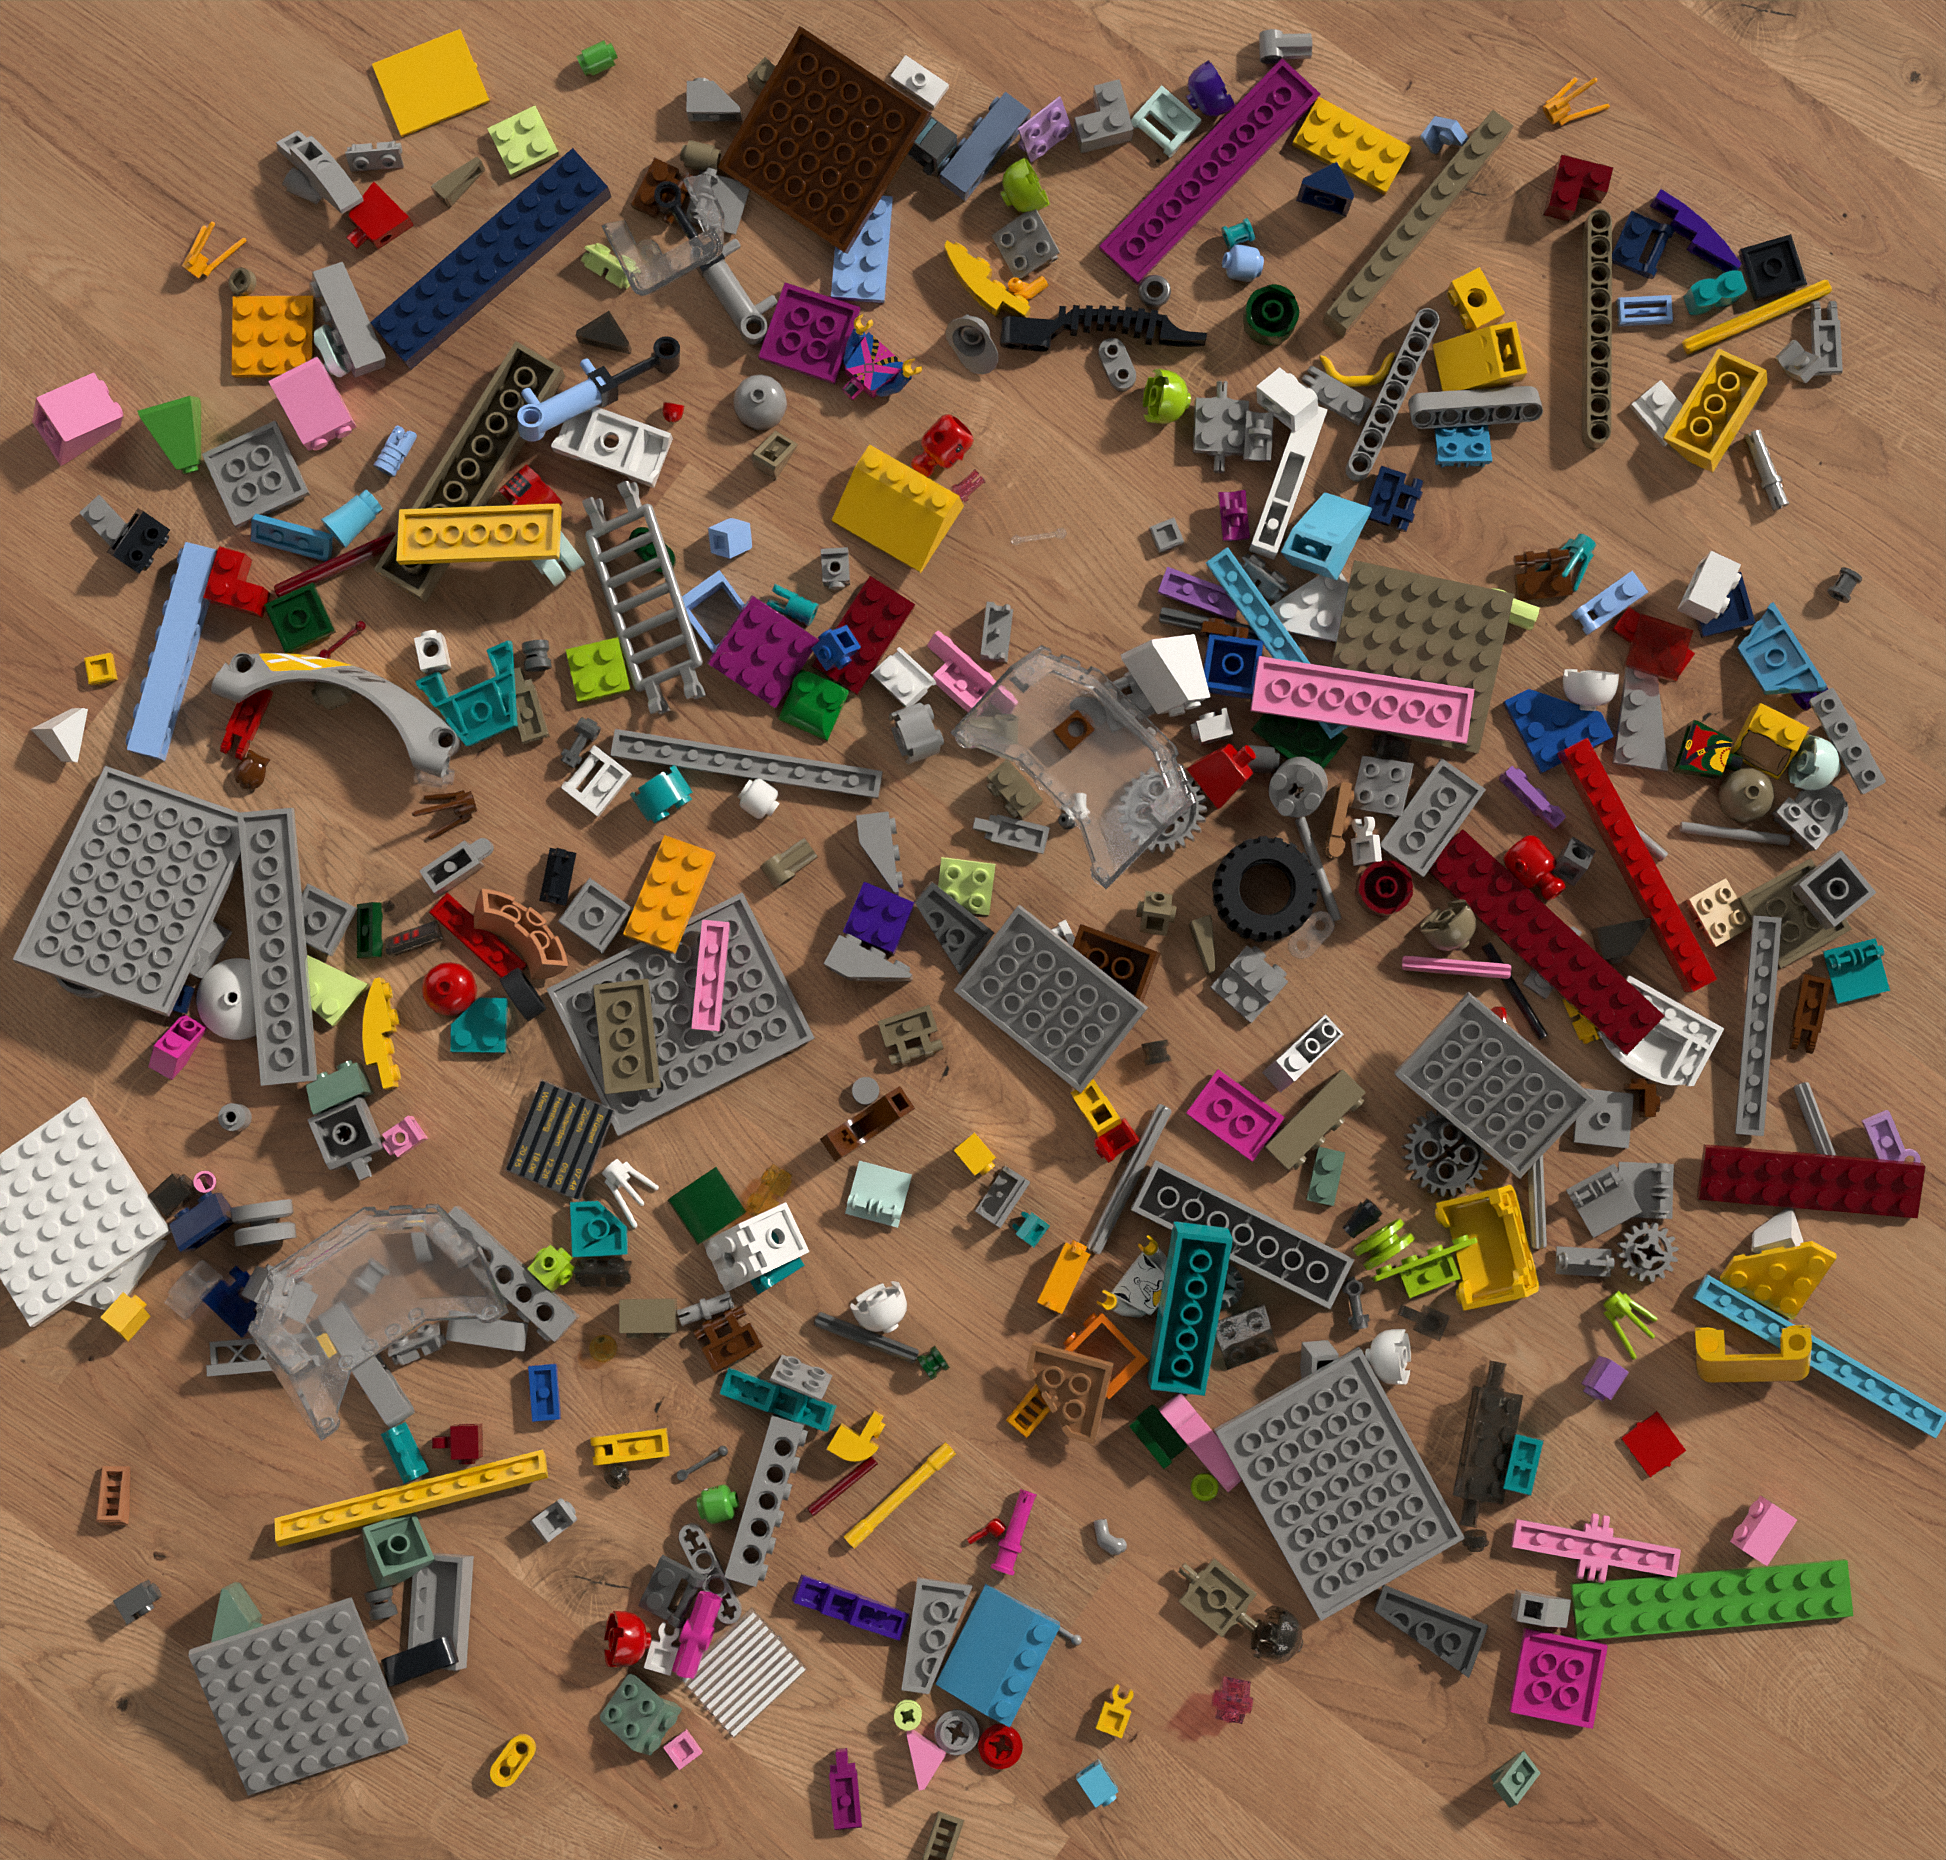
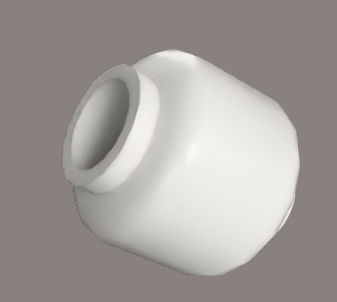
[738,779,780,819]

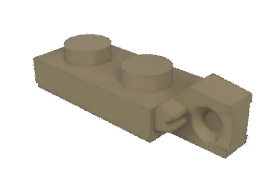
[514,667,550,744]

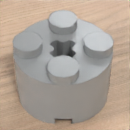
[889,702,944,765]
[1269,757,1328,817]

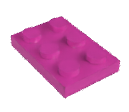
[1185,1069,1285,1162]

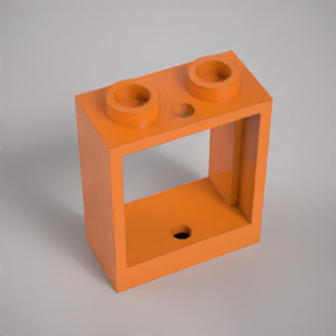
[1063,1312,1148,1399]

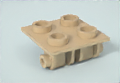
[1686,878,1752,948]

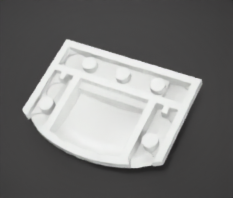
[1597,976,1724,1086]

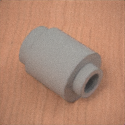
[218,1103,252,1131]

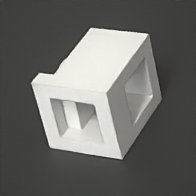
[1190,708,1233,746]

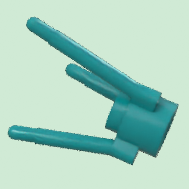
[1536,533,1596,592]

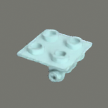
[845,1161,912,1228]

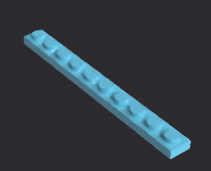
[1693,1275,1946,1439]

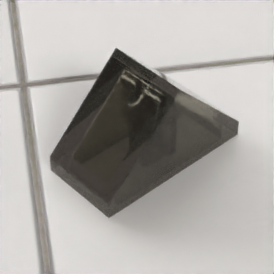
[575,311,632,354]

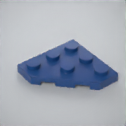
[1503,689,1614,774]

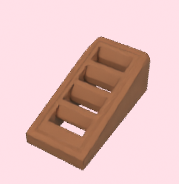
[96,1466,131,1525]

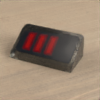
[386,921,443,957]

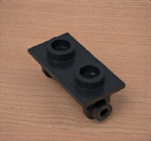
[539,848,577,906]

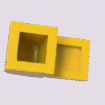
[1070,1079,1122,1137]
[827,1410,886,1462]

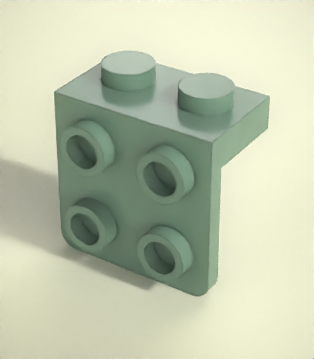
[600,1674,682,1756]

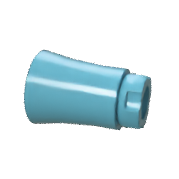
[321,489,383,549]

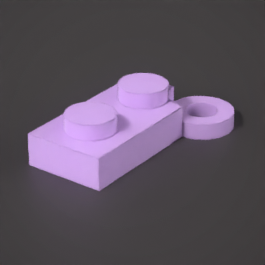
[1861,1110,1921,1163]

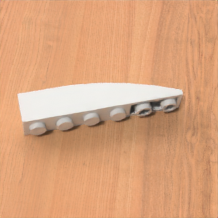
[1249,406,1327,560]

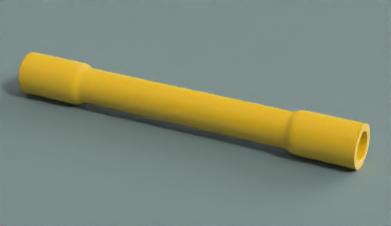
[844,1442,956,1549]

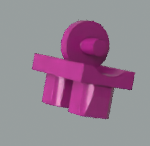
[1218,490,1250,542]

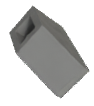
[1511,1589,1571,1628]

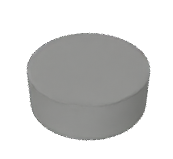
[852,1077,880,1105]

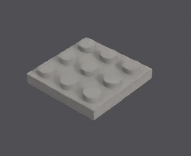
[202,421,310,528]

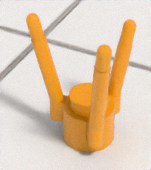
[1542,77,1610,126]
[181,221,247,278]

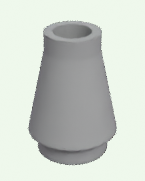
[282,167,322,204]

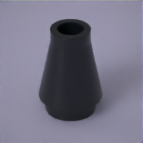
[1342,1198,1383,1239]

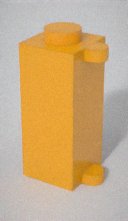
[1037,1240,1091,1314]

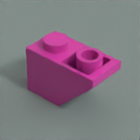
[148,1014,207,1080]

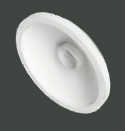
[196,958,256,1040]

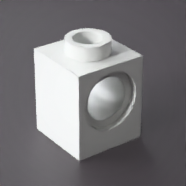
[414,630,451,674]

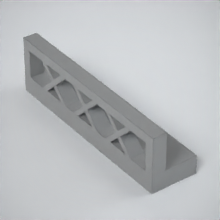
[206,1332,323,1377]

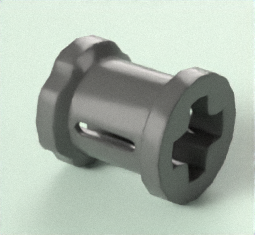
[1827,567,1862,603]

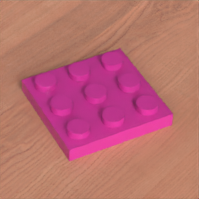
[1509,1628,1608,1729]

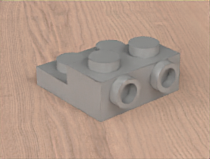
[1210,946,1288,1024]

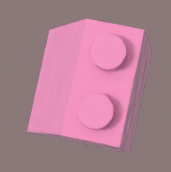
[269,357,357,451]
[32,373,123,466]

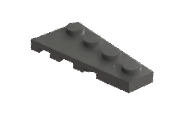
[1373,1585,1488,1678]

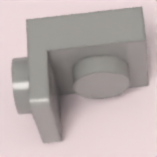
[1775,340,1825,384]

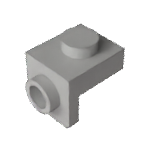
[529,1498,577,1544]

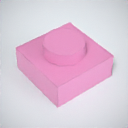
[663,1729,703,1770]

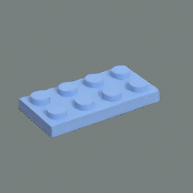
[831,196,893,303]

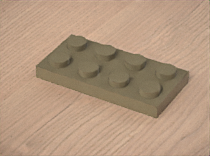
[593,978,661,1094]

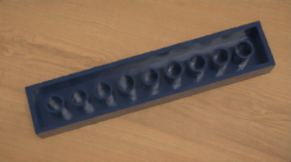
[370,148,612,370]

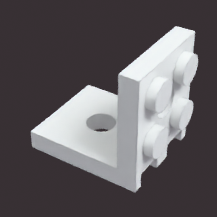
[703,1203,809,1292]

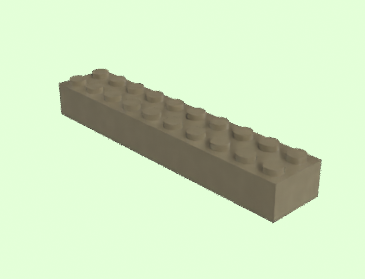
[374,341,566,603]

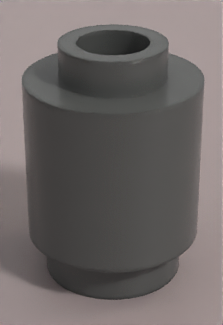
[1241,745,1280,774]

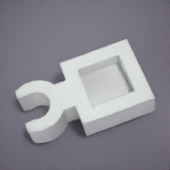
[1351,817,1382,866]
[644,1622,681,1676]

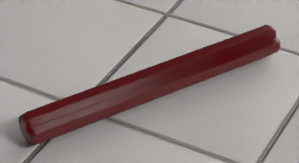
[274,532,396,597]

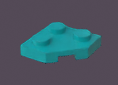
[450,998,508,1053]
[570,1201,628,1257]

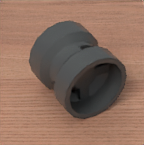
[522,640,552,672]
[364,1586,398,1621]

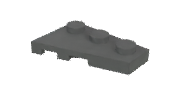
[914,881,994,974]

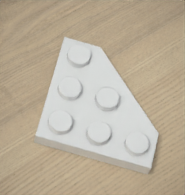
[1270,573,1349,642]

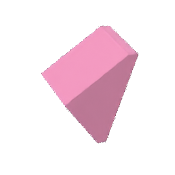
[907,1730,946,1791]

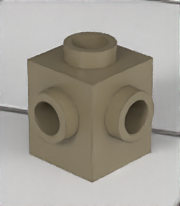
[1136,891,1176,936]

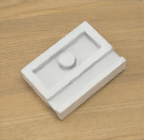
[1629,380,1683,447]
[871,647,937,707]

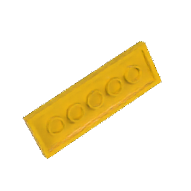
[396,504,562,565]

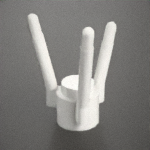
[602,1159,659,1228]

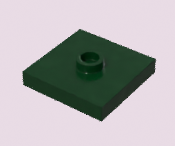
[264,582,336,654]

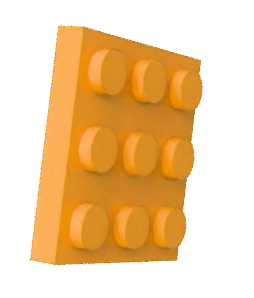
[231,296,315,378]

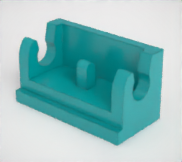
[1503,1434,1544,1495]

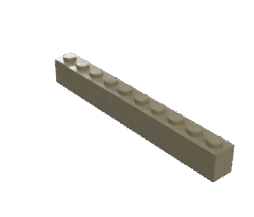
[1322,110,1514,338]

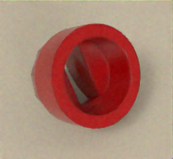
[662,402,685,423]

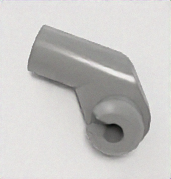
[1093,1519,1127,1555]

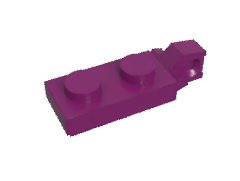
[829,1748,862,1830]

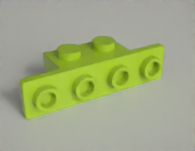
[1371,1235,1478,1298]

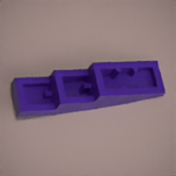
[1650,189,1742,272]
[792,1574,909,1641]

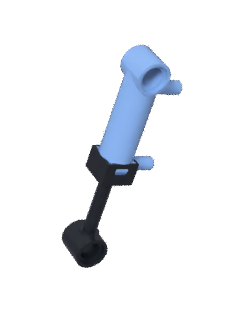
[517,336,680,442]

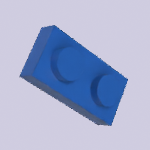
[528,1363,561,1422]

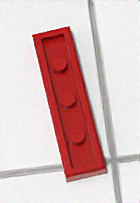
[429,893,528,978]

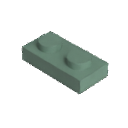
[1306,1147,1345,1206]

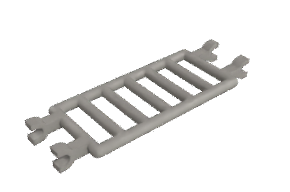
[582,481,706,714]

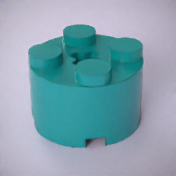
[629,765,693,824]

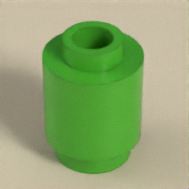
[576,40,618,76]

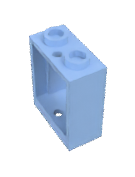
[682,570,745,654]

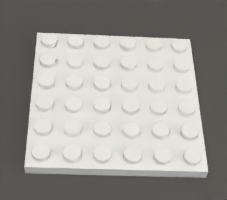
[0,1097,172,1327]

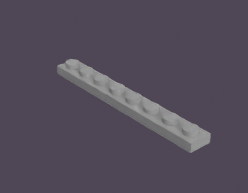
[1735,916,1782,1136]

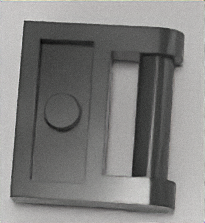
[638,1555,705,1628]

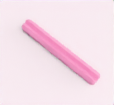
[1402,956,1511,979]

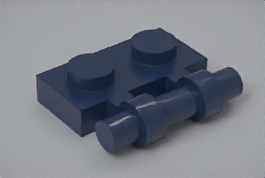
[1367,465,1423,532]

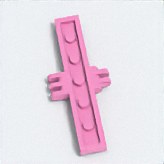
[1511,1513,1681,1583]

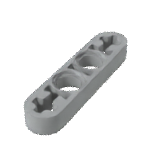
[679,1523,742,1624]

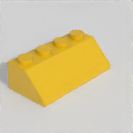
[1663,348,1767,473]

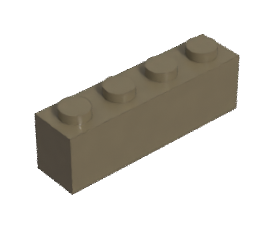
[1263,1069,1366,1170]

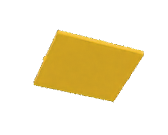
[372,29,490,137]

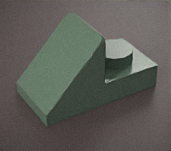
[1490,1751,1541,1808]

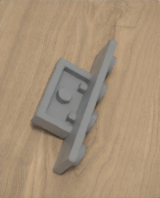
[1809,688,1886,795]

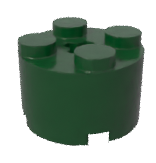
[1243,284,1300,346]

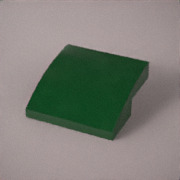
[667,1167,746,1245]

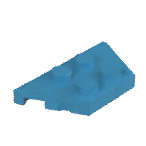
[1738,602,1827,695]

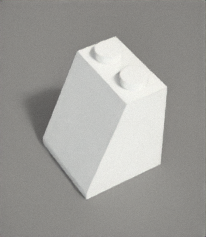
[1121,634,1210,717]

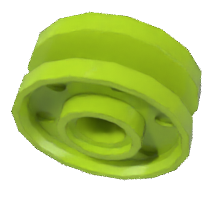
[1353,1218,1415,1271]

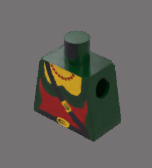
[1673,720,1743,779]

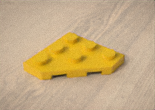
[1720,1241,1836,1320]

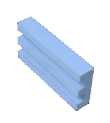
[1616,295,1673,326]

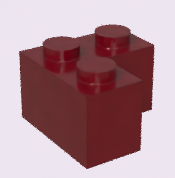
[1543,154,1614,222]

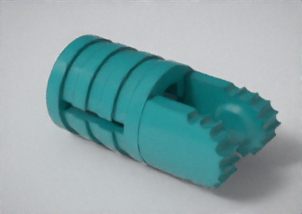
[766,584,819,626]

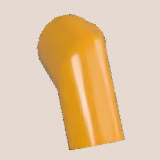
[1008,275,1049,300]

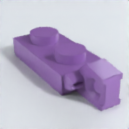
[1499,766,1566,829]

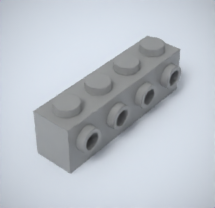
[309,262,386,378]

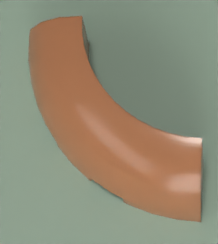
[474,889,568,980]

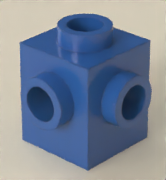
[811,625,861,671]

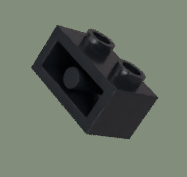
[107,508,170,574]

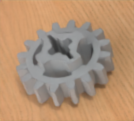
[1617,1222,1679,1282]

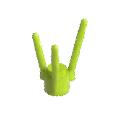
[1603,1290,1657,1360]

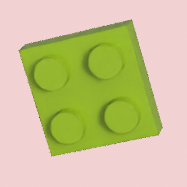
[565,637,631,703]

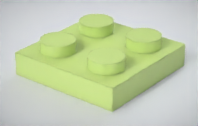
[487,106,559,178]

